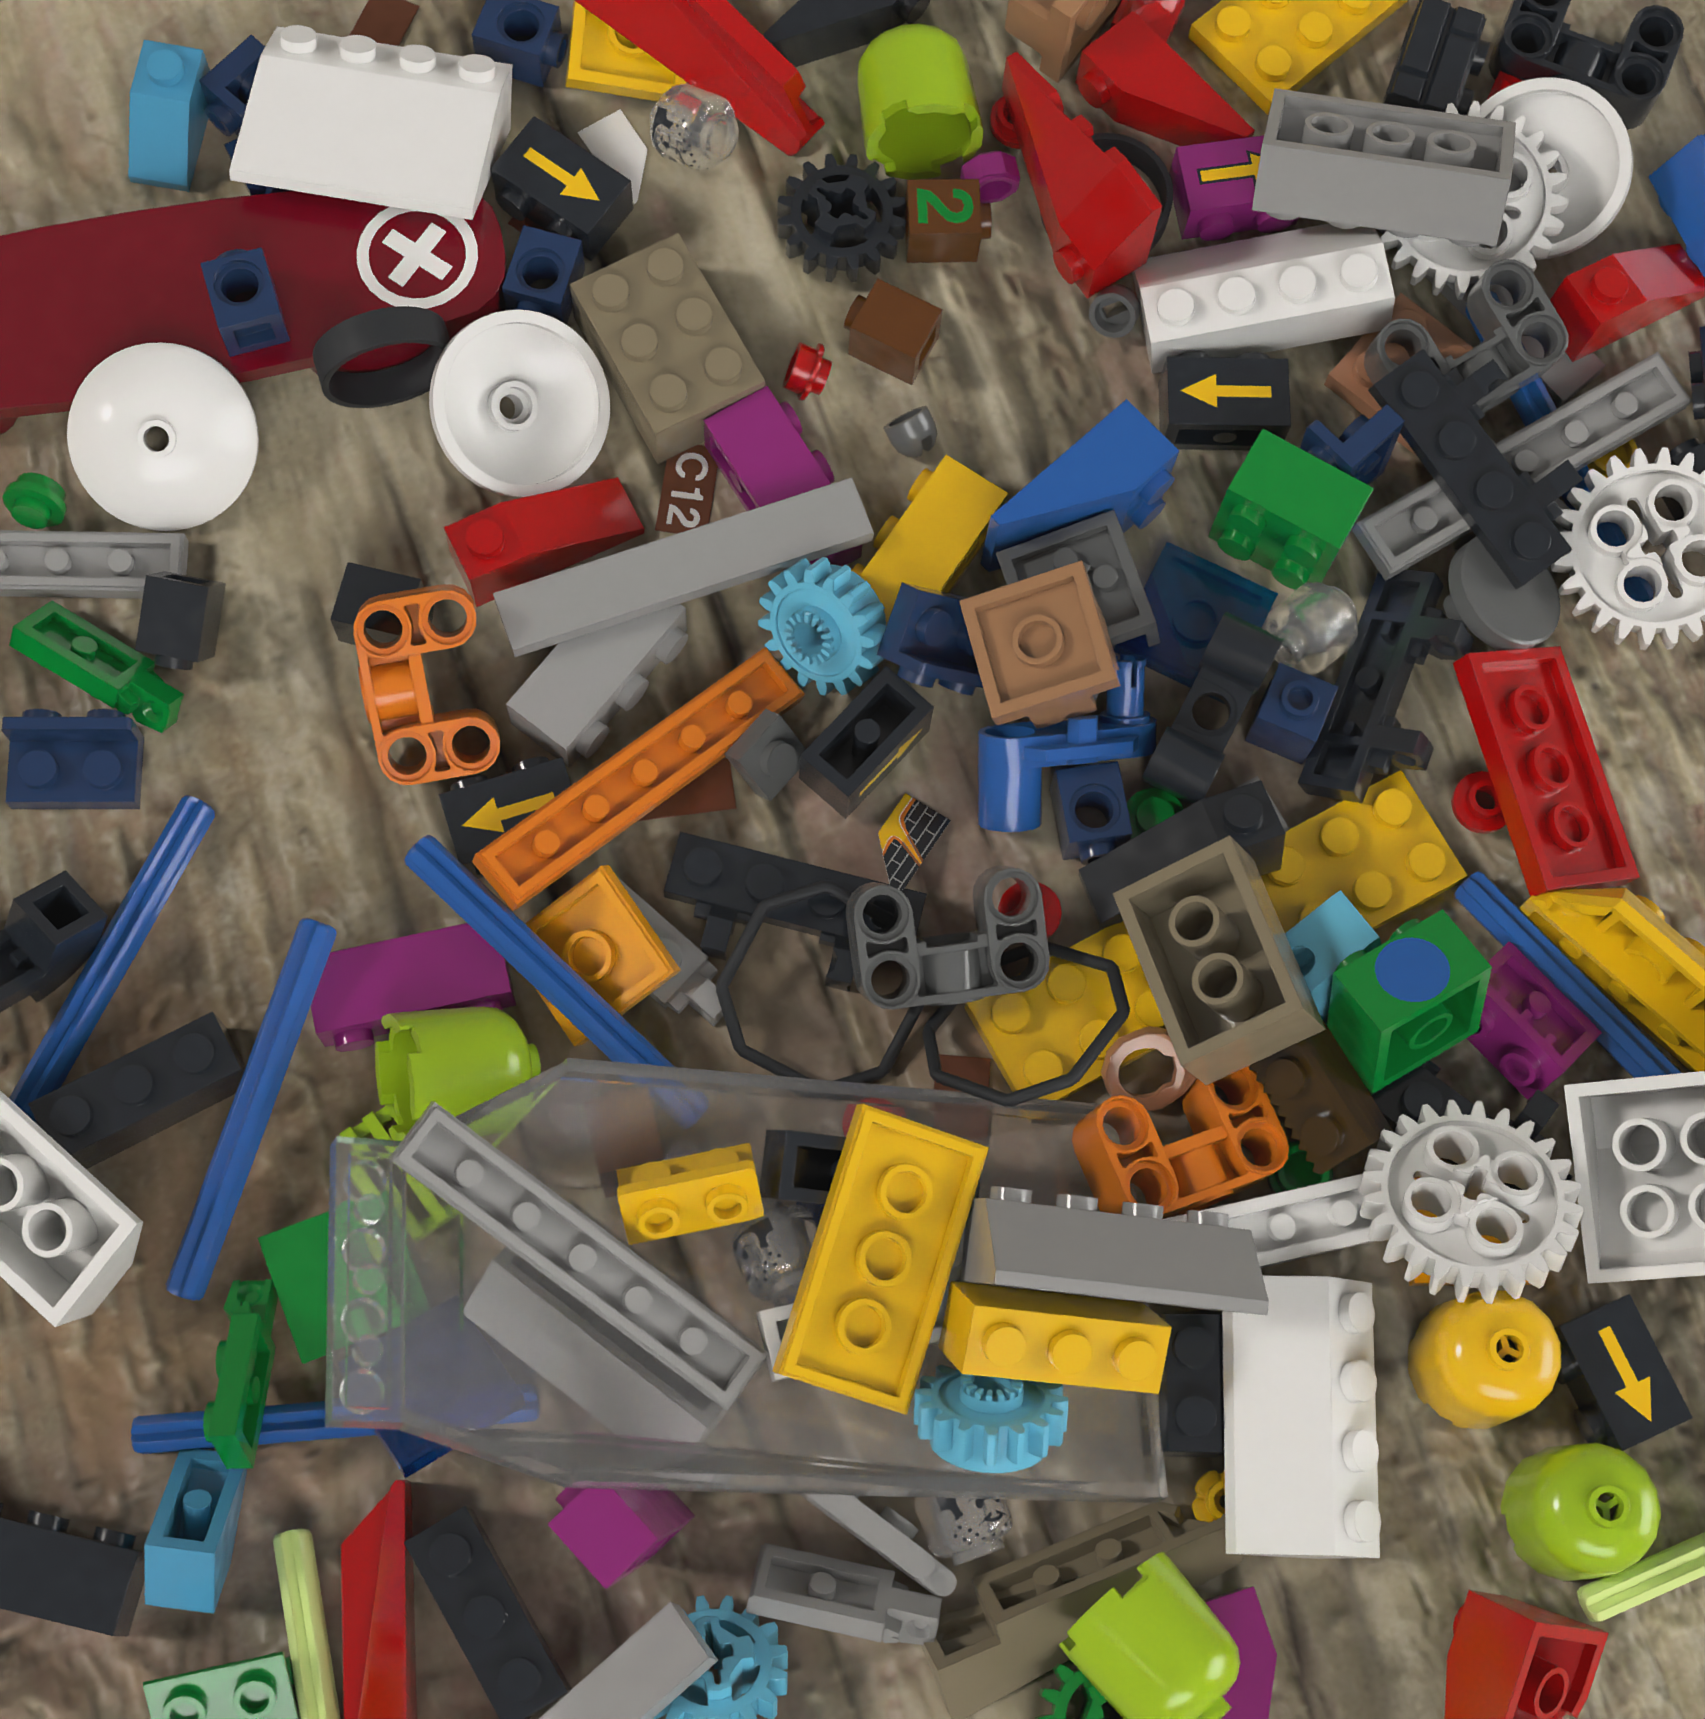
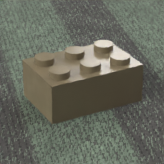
[570,233,765,464]
[1113,836,1326,1085]

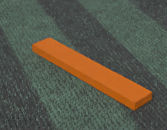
[472,647,805,912]

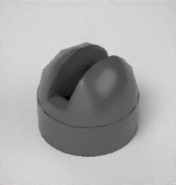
[1089,284,1140,338]
[884,406,938,458]

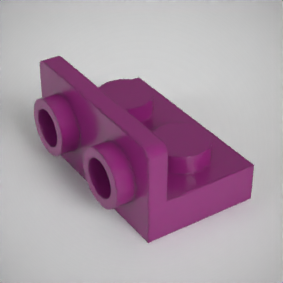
[1466,941,1602,1099]

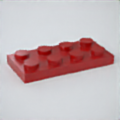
[1452,646,1640,897]

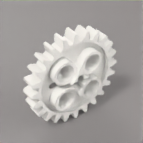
[1380,101,1569,300]
[1551,447,1705,650]
[1359,1100,1583,1304]

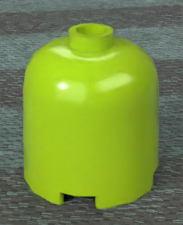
[857,23,984,180]
[375,1006,541,1145]
[1500,1443,1661,1581]
[1059,1552,1240,1719]

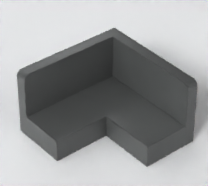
[996,510,1161,647]

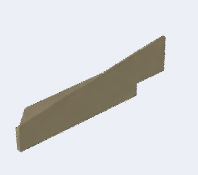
[921,1501,1244,1719]

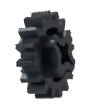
[777,153,906,283]

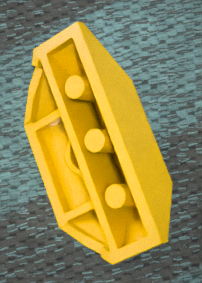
[1519,888,1705,1072]

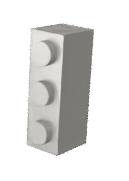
[506,604,688,769]

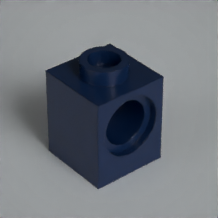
[472,0,568,88]
[502,225,585,325]
[200,247,290,357]
[1244,663,1338,765]
[1049,761,1133,865]

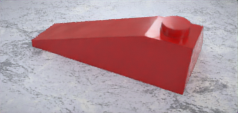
[1002,51,1162,299]
[1444,1590,1609,1719]

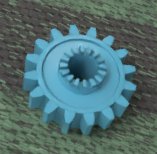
[758,557,886,696]
[914,1365,1068,1473]

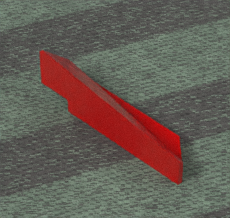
[574,0,825,156]
[341,1479,417,1719]

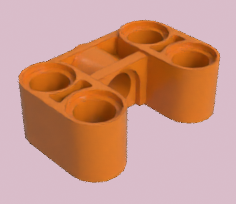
[354,584,500,785]
[1072,1065,1289,1219]

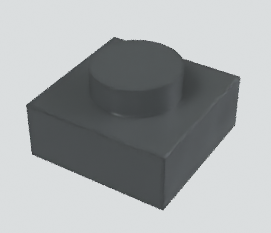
[724,709,806,801]

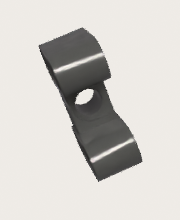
[1364,259,1568,413]
[846,865,1050,1010]

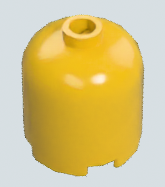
[1408,1290,1561,1429]

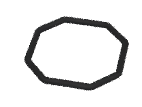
[716,881,925,1097]
[922,942,1130,1107]

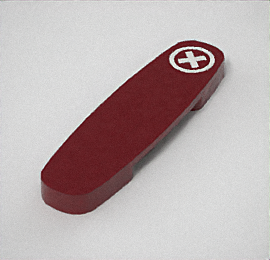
[0,191,508,435]

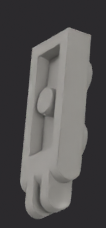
[796,1465,957,1597]

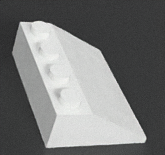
[229,25,512,220]
[1564,1071,1705,1284]

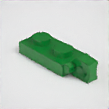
[9,600,184,733]
[203,1279,278,1469]

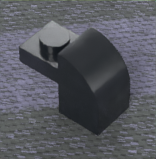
[0,870,108,1013]

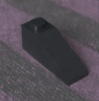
[762,0,930,67]
[1079,780,1286,929]

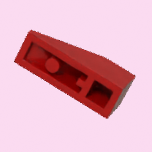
[1075,10,1255,146]
[1550,243,1705,362]
[444,477,645,607]

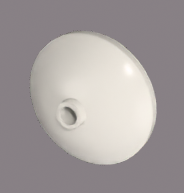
[1480,78,1633,260]
[429,310,610,498]
[67,342,259,531]

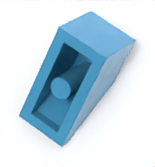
[128,40,210,192]
[144,1448,248,1614]

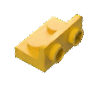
[616,1143,765,1245]

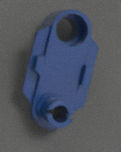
[978,654,1157,832]

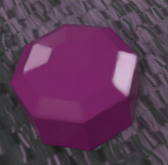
[960,151,1020,203]

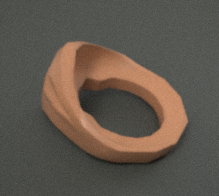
[1101,1026,1197,1111]

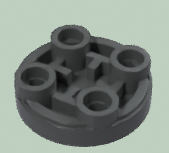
[1443,537,1560,651]

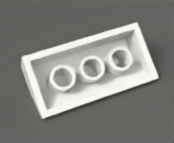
[1132,224,1395,374]
[0,1091,143,1327]
[1222,1276,1381,1559]

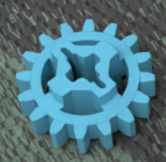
[653,1595,788,1719]

